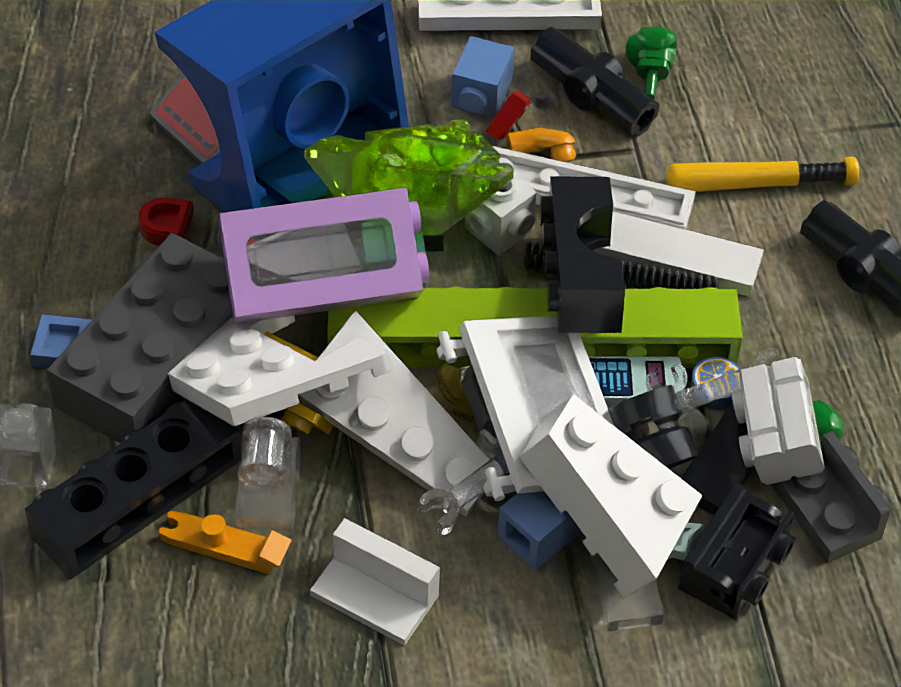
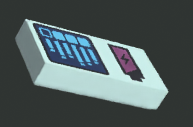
[588,356,684,409]

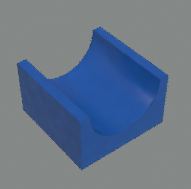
[155,0,412,240]

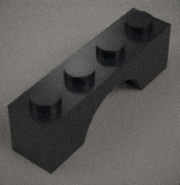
[539,176,625,333]

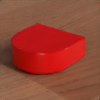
[138,197,194,245]

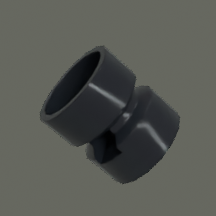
[608,385,700,469]

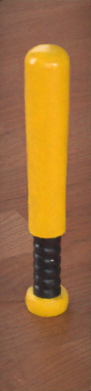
[666,157,859,192]

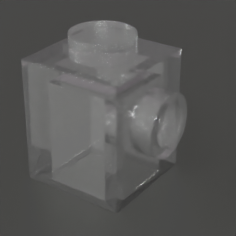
[0,403,58,489]

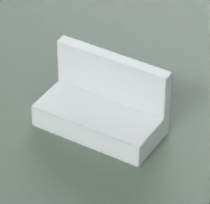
[310,518,440,646]

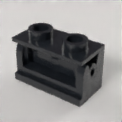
[678,482,796,620]

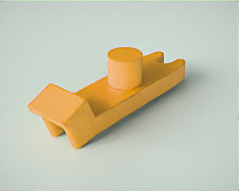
[159,511,292,574]

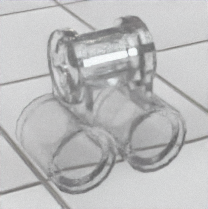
[236,417,301,531]

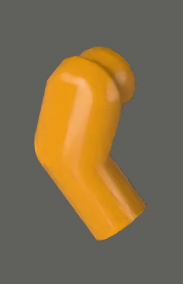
[506,127,576,163]

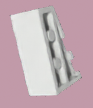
[519,394,702,598]

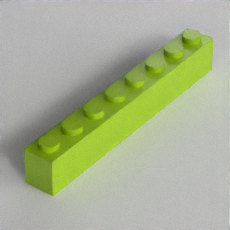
[328,286,743,368]

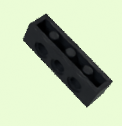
[24,399,242,580]

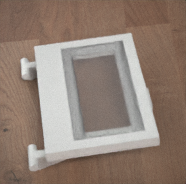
[436,316,614,501]

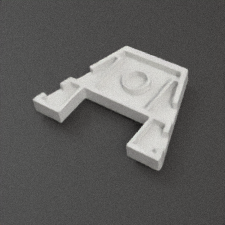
[168,316,392,426]

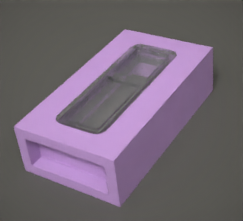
[219,188,430,324]

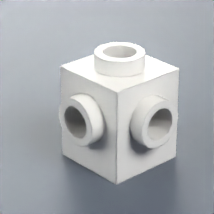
[465,165,537,256]

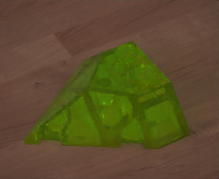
[305,119,514,235]

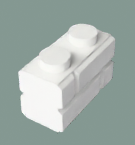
[732,357,825,485]

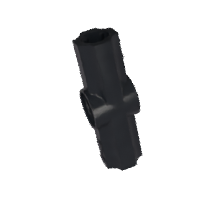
[530,27,660,137]
[800,200,901,314]

